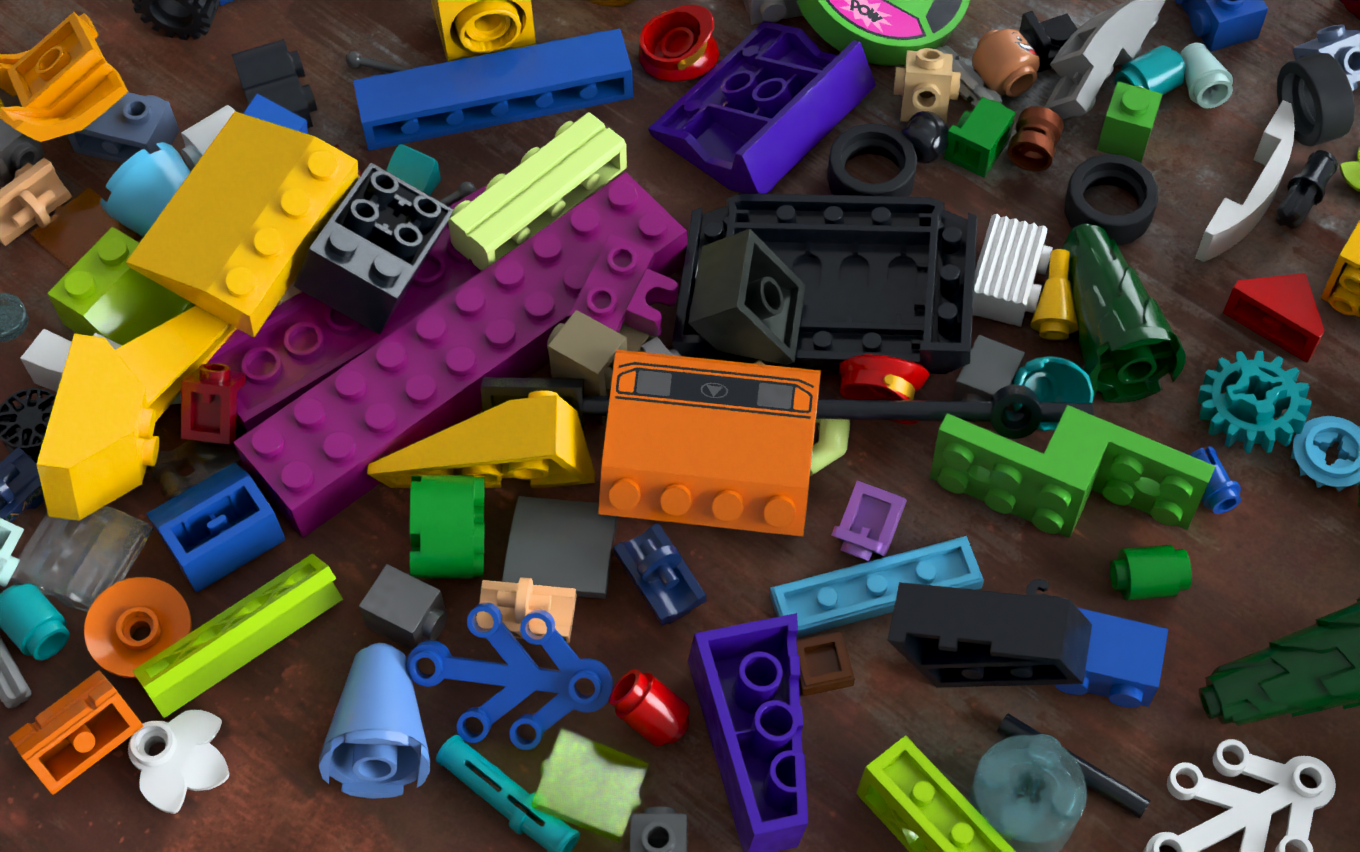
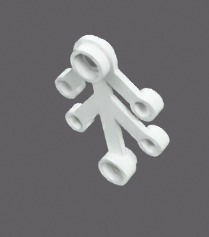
[1143,739,1336,852]

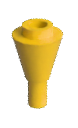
[1030,249,1079,341]

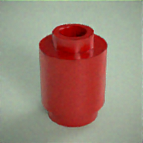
[609,669,689,747]

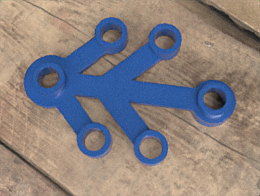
[406,603,613,750]

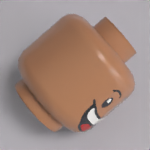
[972,29,1040,97]

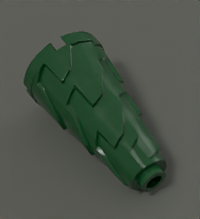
[1062,224,1186,403]
[1198,598,1360,726]

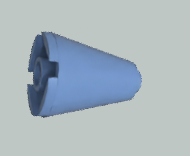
[319,643,430,799]

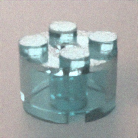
[968,734,1087,852]

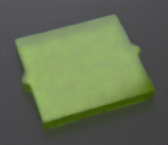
[531,728,649,843]

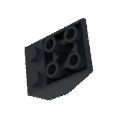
[293,163,454,335]

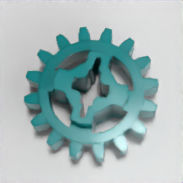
[1197,351,1312,453]

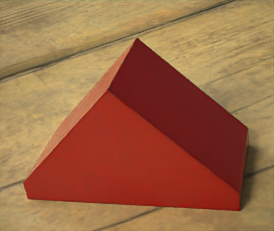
[1223,273,1324,363]

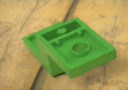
[930,405,1216,538]

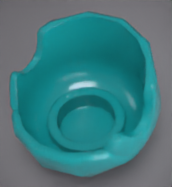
[1012,356,1094,431]

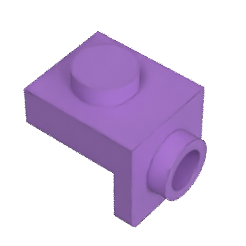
[831,480,907,561]

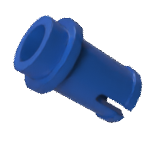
[1190,446,1241,514]

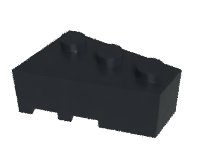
[887,582,1092,688]

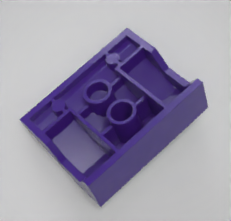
[648,21,876,194]

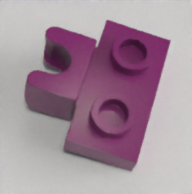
[569,233,679,337]

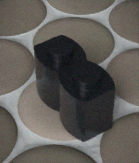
[232,39,317,128]

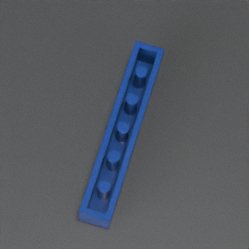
[353,28,634,151]

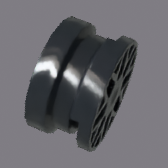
[0,388,56,464]

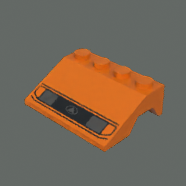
[598,350,821,537]

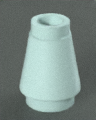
[1180,42,1233,108]

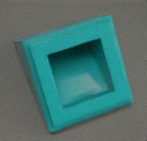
[386,144,441,196]

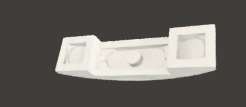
[1195,100,1295,262]

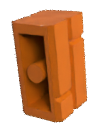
[9,670,143,795]

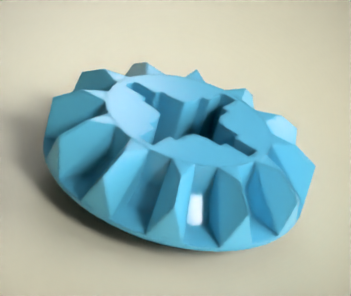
[1291,416,1360,492]

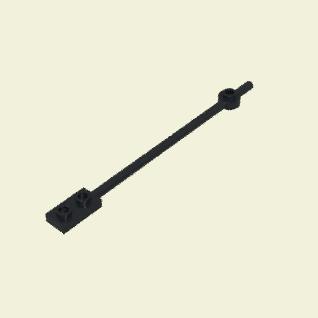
[481,377,1094,439]

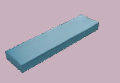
[770,536,984,638]

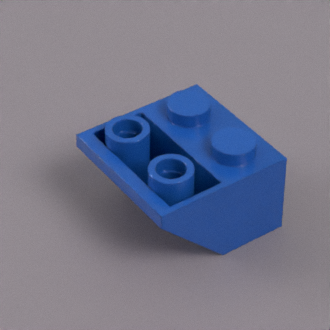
[146,462,286,593]

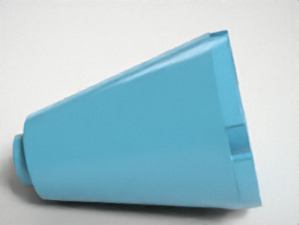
[100,142,190,237]

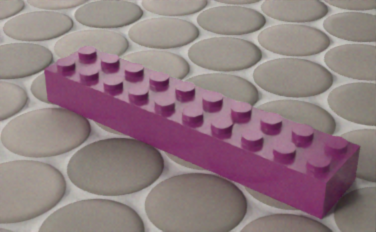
[233,172,688,538]

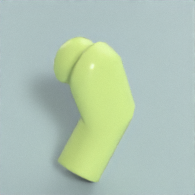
[810,419,850,476]

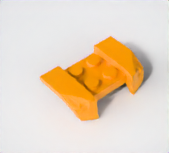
[0,12,129,142]

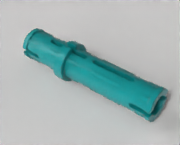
[435,735,581,852]

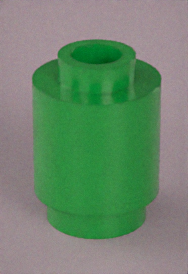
[1109,545,1192,601]

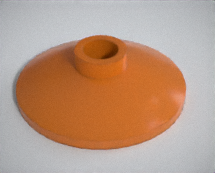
[84,577,192,679]

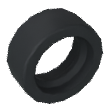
[1277,52,1355,147]
[827,123,917,197]
[1064,154,1158,246]

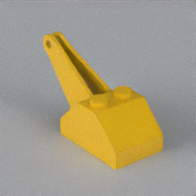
[37,305,237,521]

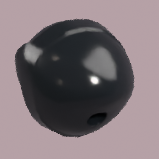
[901,111,949,164]

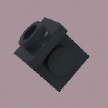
[1019,11,1077,73]

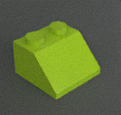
[47,226,195,346]

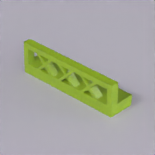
[132,554,343,718]
[856,735,1016,852]

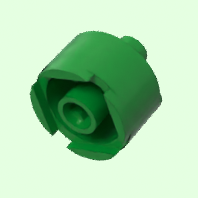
[410,475,484,579]

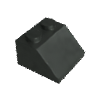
[688,229,806,365]

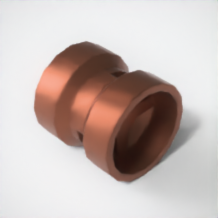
[1007,106,1064,172]

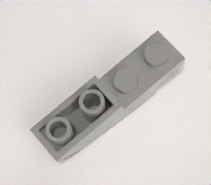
[1044,0,1166,120]

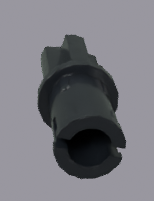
[1276,150,1338,229]

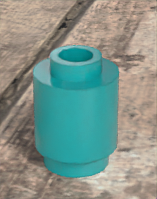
[1114,45,1186,95]
[0,584,70,660]

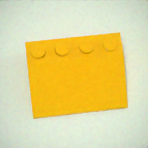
[126,111,358,338]

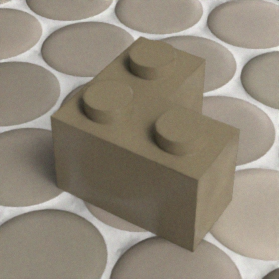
[547,310,656,424]

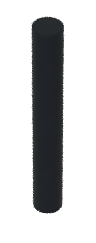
[997,713,1151,819]

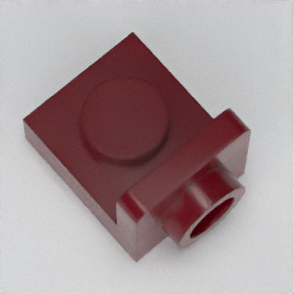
[181,363,246,445]

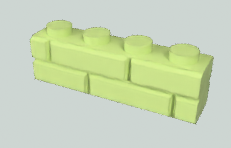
[448,112,627,271]

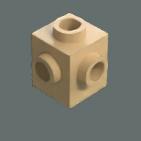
[893,48,961,123]

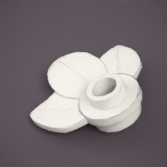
[128,710,229,814]

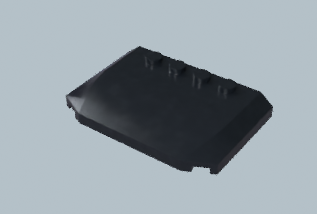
[672,193,977,374]

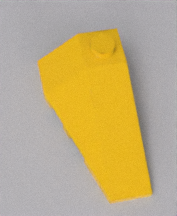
[367,391,595,488]

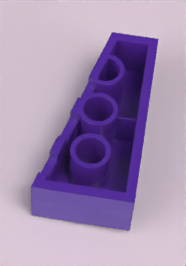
[687,613,808,852]

